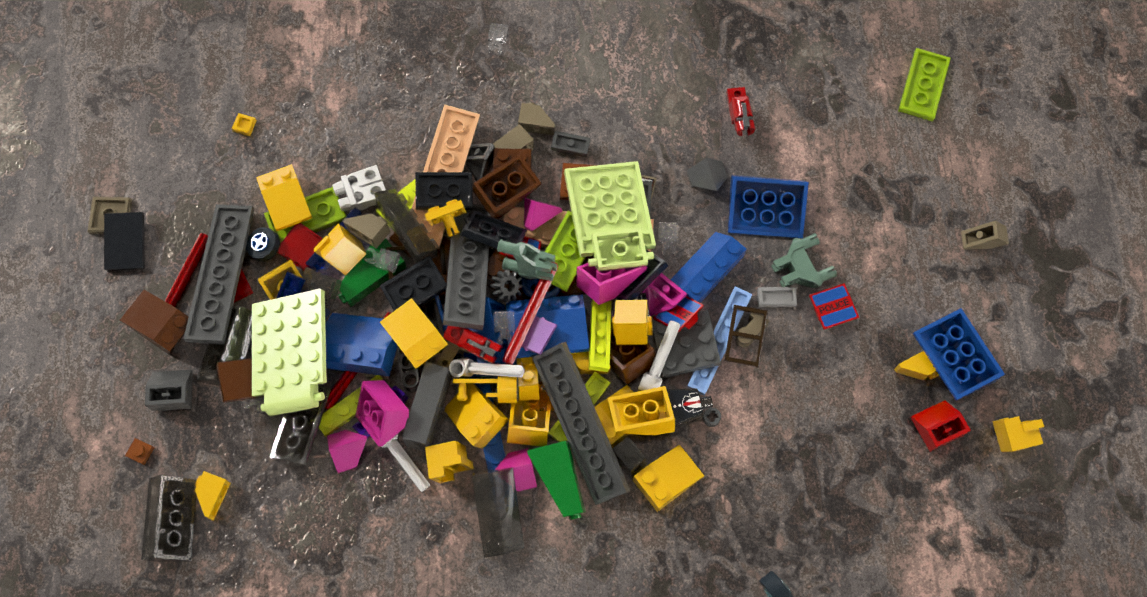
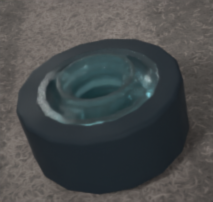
[759,571,793,597]

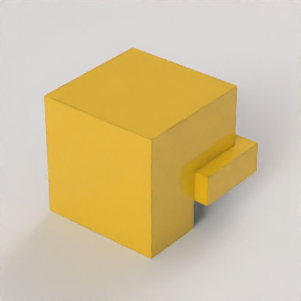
[314,223,366,276]
[612,300,653,345]
[992,416,1044,452]
[425,440,474,483]

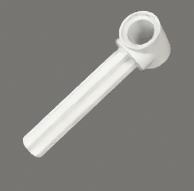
[638,321,680,391]
[449,357,525,377]
[381,434,430,492]

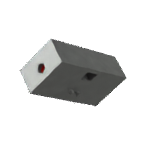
[402,362,452,451]

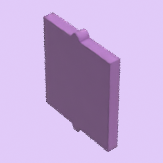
[521,316,557,355]

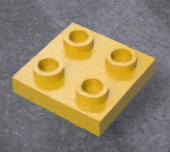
[425,199,467,237]

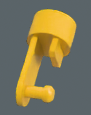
[453,376,519,403]

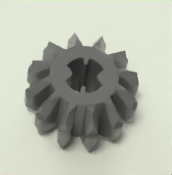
[490,269,524,302]

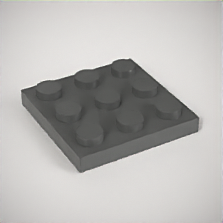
[652,310,721,378]

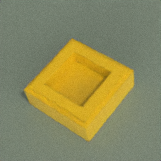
[232,113,257,136]

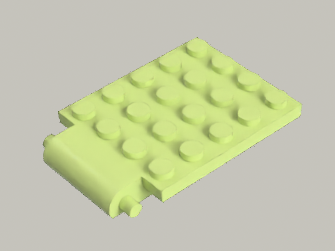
[564,161,656,272]
[252,289,327,416]

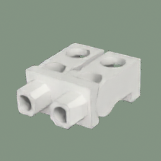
[332,165,388,213]

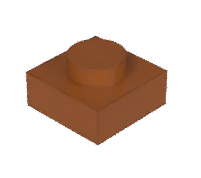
[125,438,154,465]

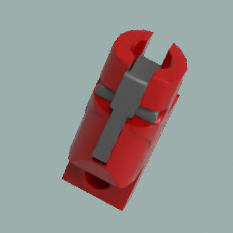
[726,87,755,136]
[443,326,502,364]

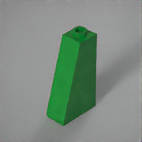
[337,238,406,307]
[527,441,586,520]

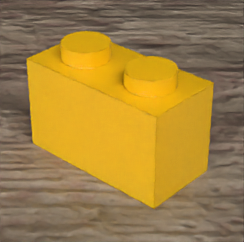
[517,357,540,401]

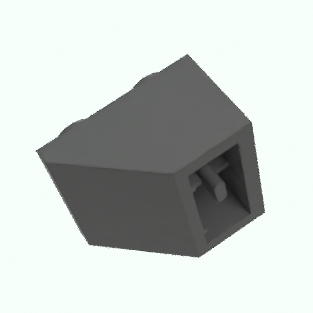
[145,370,193,411]

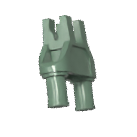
[771,233,837,288]
[497,239,557,281]

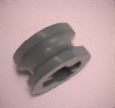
[703,407,721,427]

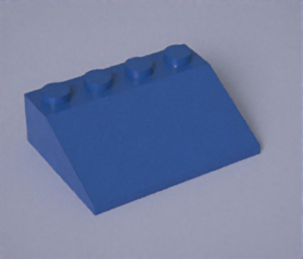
[728,175,809,238]
[506,294,589,358]
[913,308,1005,401]
[325,313,398,377]

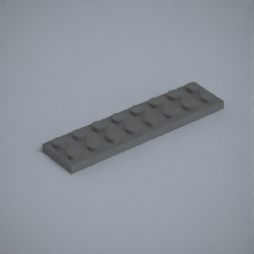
[184,204,254,344]
[443,204,490,330]
[532,342,630,505]

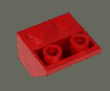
[910,400,971,452]

